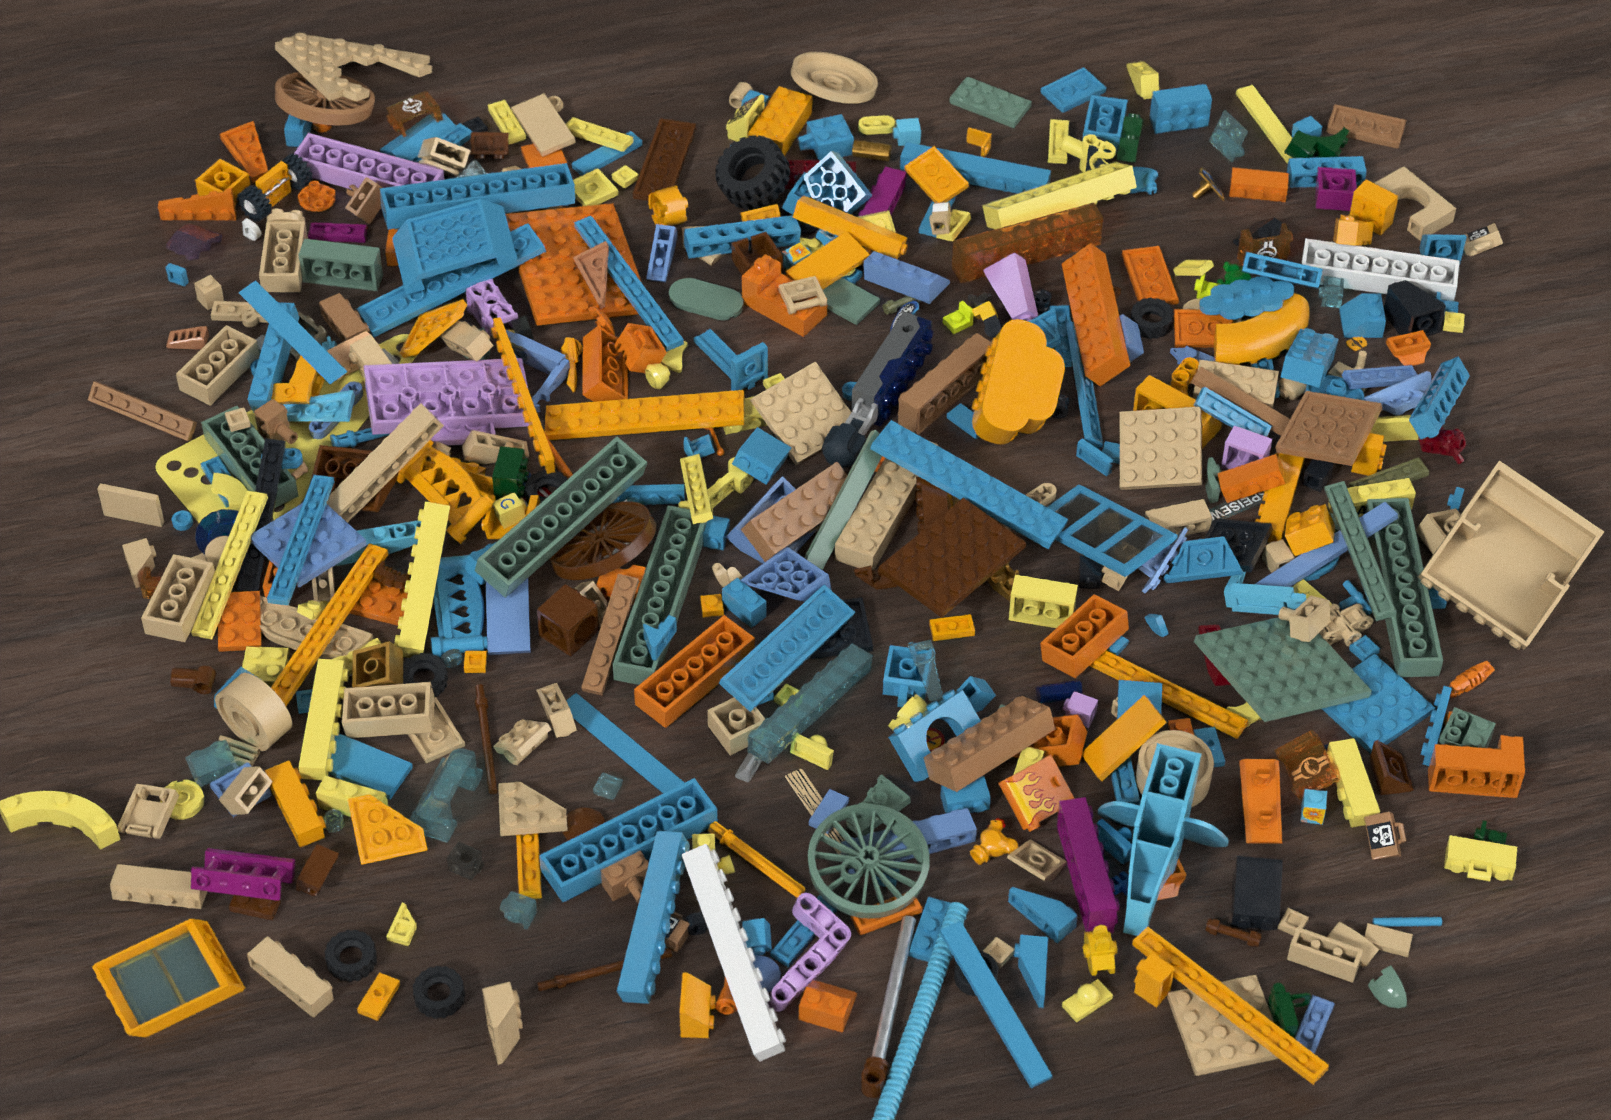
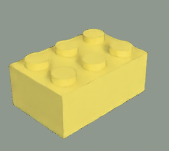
[1009,575,1078,628]

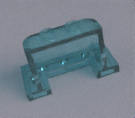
[409,748,483,842]

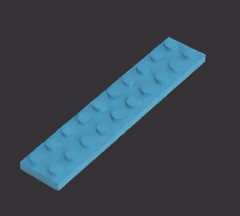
[356,223,546,337]
[870,420,1068,549]

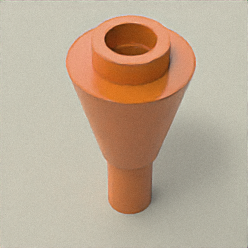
[715,976,737,1015]

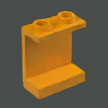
[482,495,541,539]

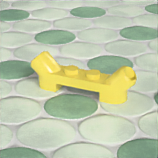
[678,457,754,514]

